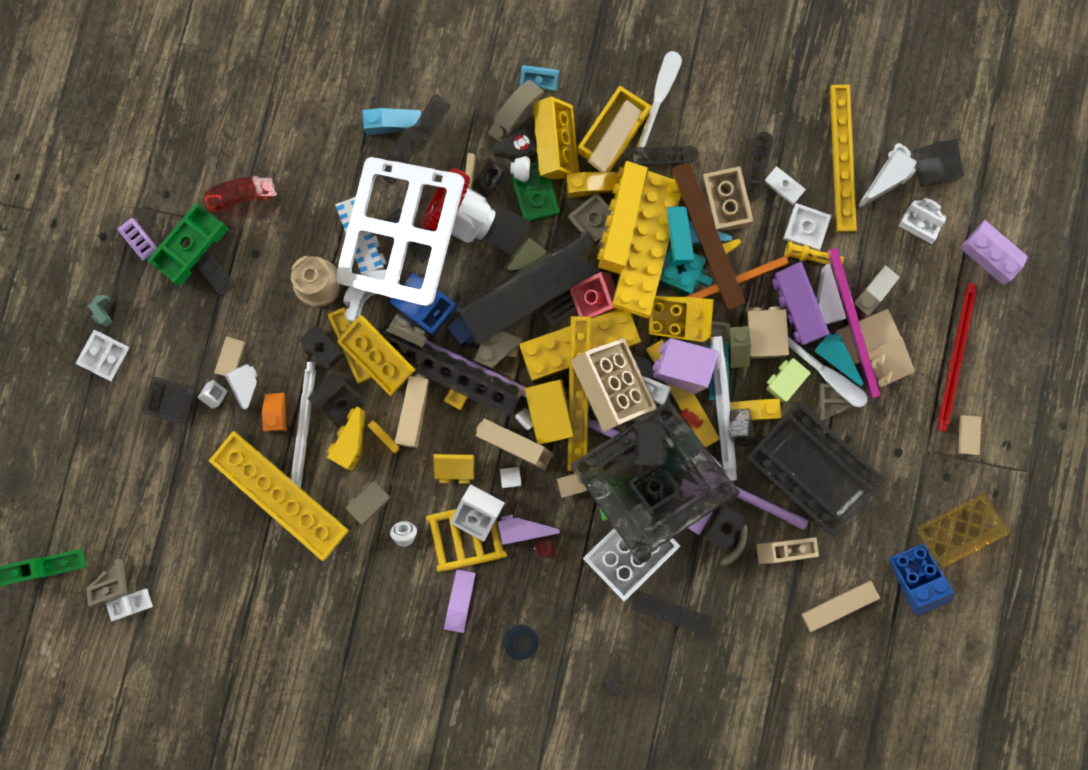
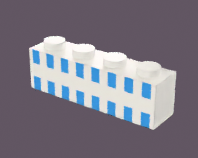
[335,197,387,275]

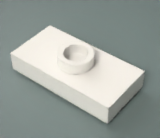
[764,166,806,205]

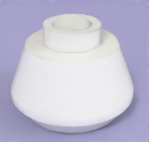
[510,156,530,182]
[390,521,417,547]

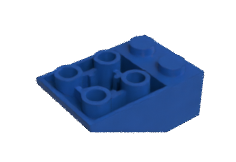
[389,273,457,337]
[889,543,954,616]

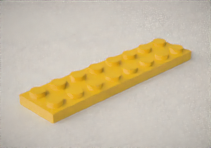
[611,171,681,319]
[209,431,349,561]

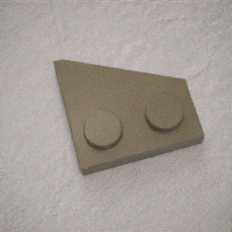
[387,311,430,347]
[474,326,523,369]
[819,383,859,421]
[86,559,127,608]

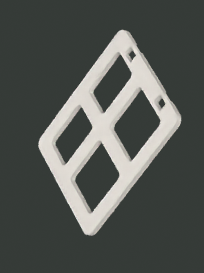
[336,157,464,306]

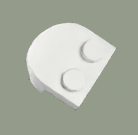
[899,198,946,244]

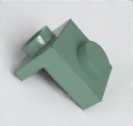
[88,295,113,327]

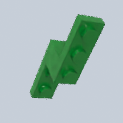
[0,549,87,587]

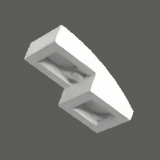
[106,588,153,622]

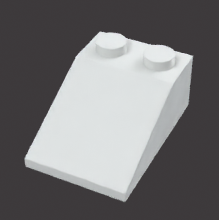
[858,150,917,208]

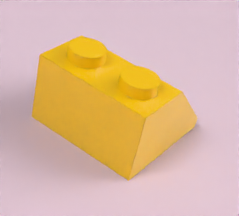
[434,454,475,484]

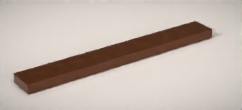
[671,162,746,310]

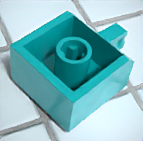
[658,245,713,296]

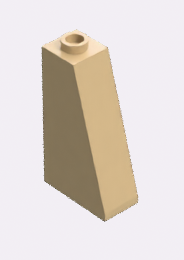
[395,374,430,449]
[475,419,554,470]

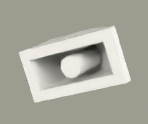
[224,364,257,409]

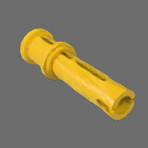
[784,241,844,266]

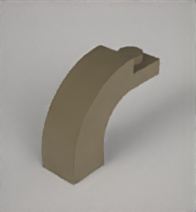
[488,80,544,144]

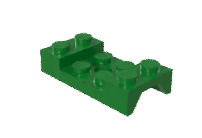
[147,202,229,287]

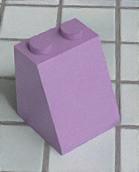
[653,338,719,394]

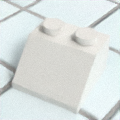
[450,484,504,541]

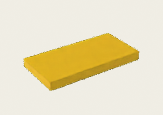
[337,315,415,396]

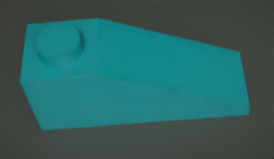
[815,332,863,386]

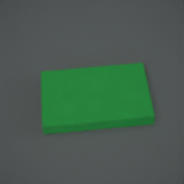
[509,161,560,224]

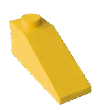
[566,172,619,199]
[730,399,781,422]

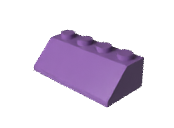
[772,262,830,347]

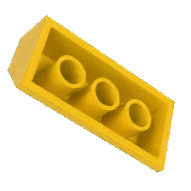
[533,96,579,179]

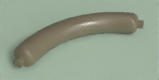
[720,523,747,566]

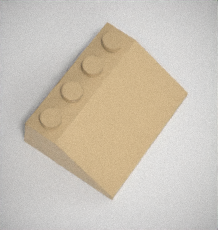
[571,338,657,432]

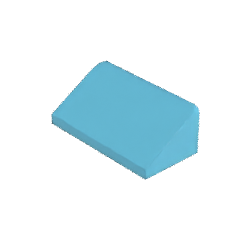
[520,65,559,91]

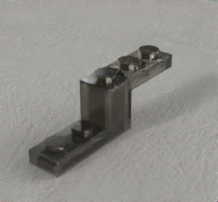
[379,94,451,185]

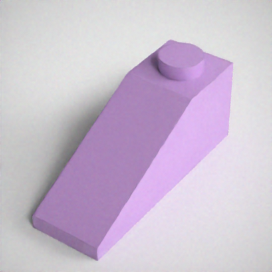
[498,515,560,545]
[444,569,476,633]

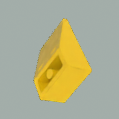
[649,296,713,342]
[327,407,365,471]

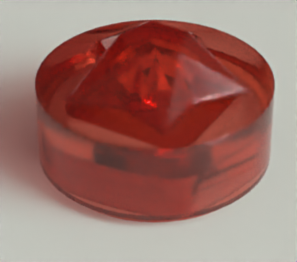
[534,538,555,558]

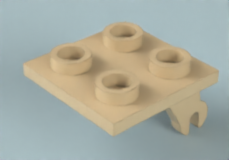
[868,337,915,387]

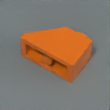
[262,393,287,432]

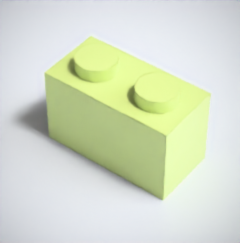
[766,358,811,403]

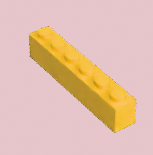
[597,161,648,274]

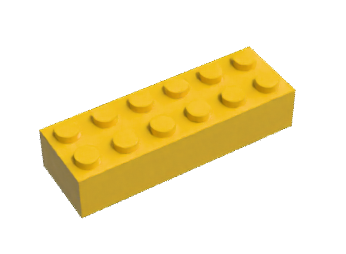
[519,309,641,383]

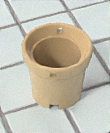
[291,256,342,307]

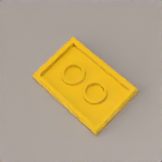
[524,379,575,444]

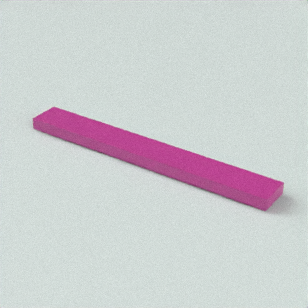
[827,248,880,398]

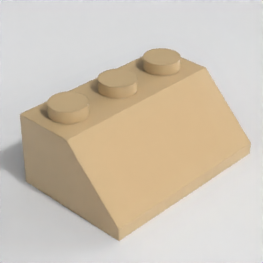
[703,166,753,230]

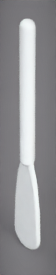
[631,51,682,164]
[788,337,867,407]

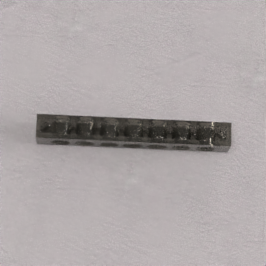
[379,325,523,417]

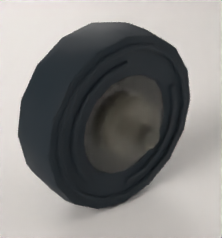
[503,624,539,660]

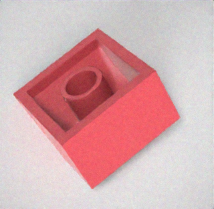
[569,272,618,319]

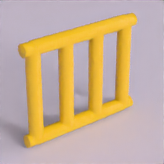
[426,509,507,572]

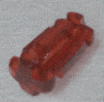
[680,408,703,429]

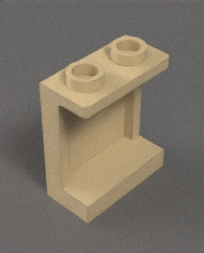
[745,307,789,359]

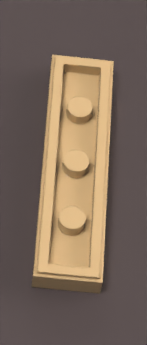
[588,100,642,173]
[801,580,880,632]

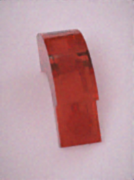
[204,176,276,211]

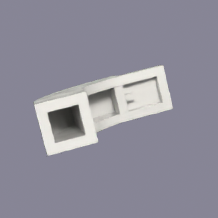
[343,270,387,326]

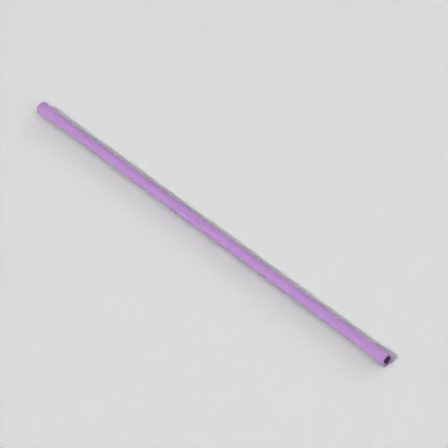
[404,339,808,530]

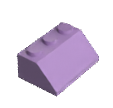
[960,220,1028,285]

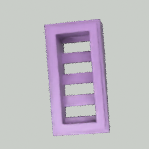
[117,218,157,261]

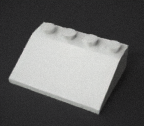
[583,504,680,601]

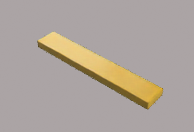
[646,339,720,448]

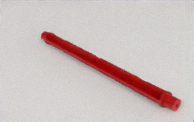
[937,283,977,432]

